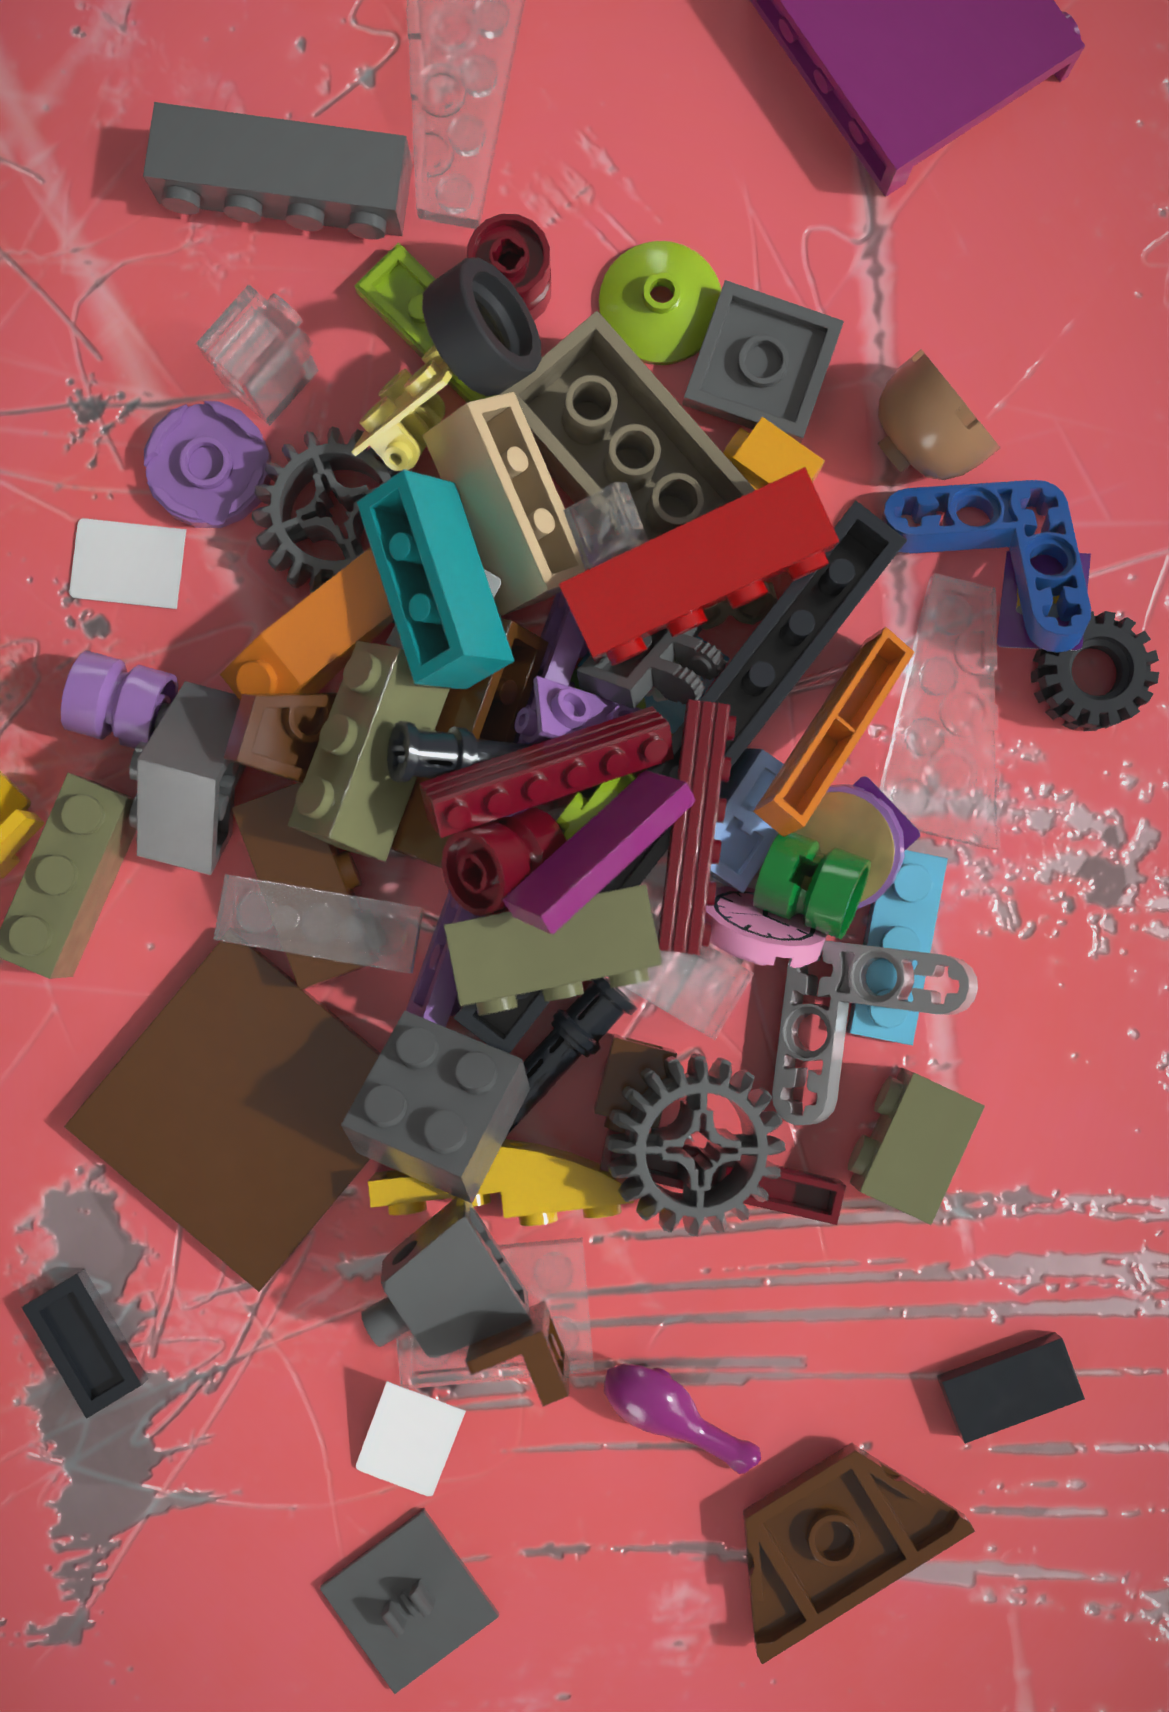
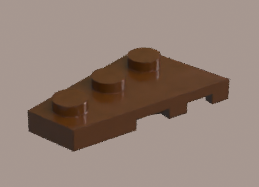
[223,693,337,784]

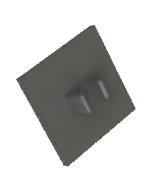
[320,1508,499,1694]

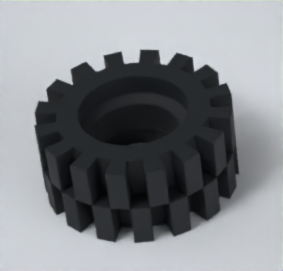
[1031,611,1159,731]

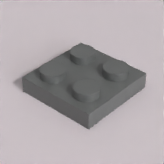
[682,280,844,443]

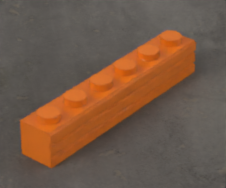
[753,627,915,837]

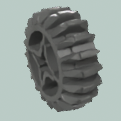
[252,426,400,593]
[605,1053,786,1236]

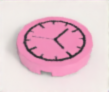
[704,886,827,968]

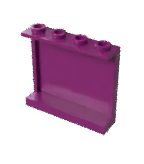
[750,0,1085,197]

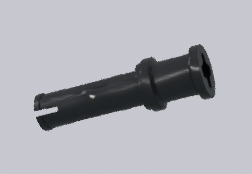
[387,721,532,783]
[504,977,638,1141]

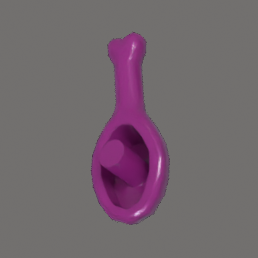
[604,1364,761,1474]

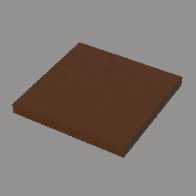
[64,930,381,1292]

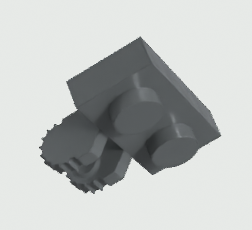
[577,625,726,709]

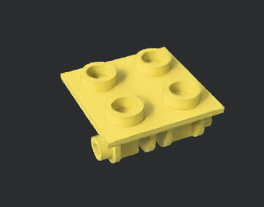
[351,345,453,471]

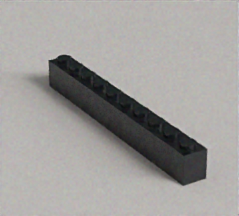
[454,500,907,1054]

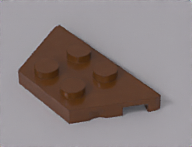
[743,1443,975,1665]

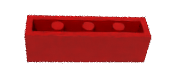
[559,467,839,666]

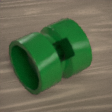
[753,832,871,939]

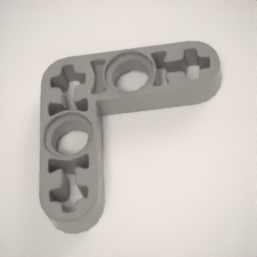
[772,941,978,1125]

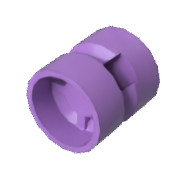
[61,650,178,749]

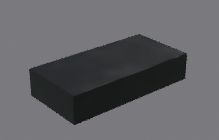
[22,1269,148,1419]
[937,1332,1085,1444]

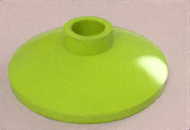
[599,241,721,365]

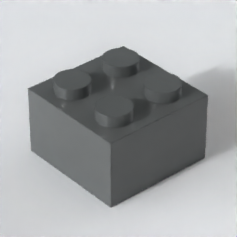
[341,1010,530,1203]

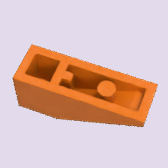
[219,547,394,701]

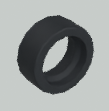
[422,258,542,397]

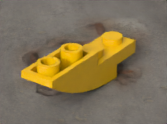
[368,1139,634,1226]

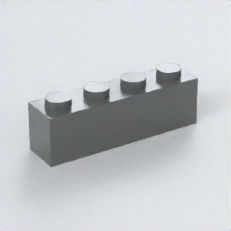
[143,102,413,239]

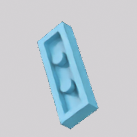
[846,850,948,1046]

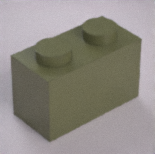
[848,1068,985,1225]

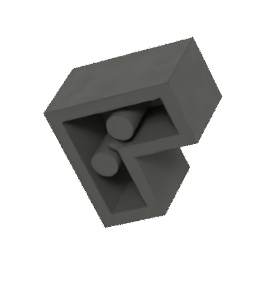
[129,681,246,875]

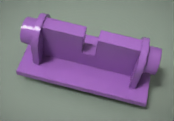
[515,676,641,745]

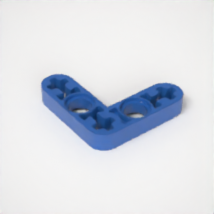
[882,480,1091,653]

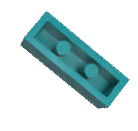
[357,469,514,689]

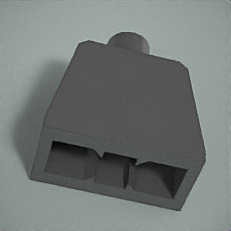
[361,1197,531,1358]

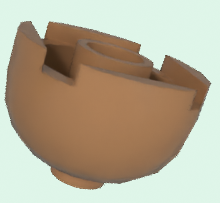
[878,349,1000,480]

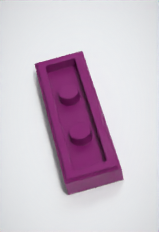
[503,770,696,935]

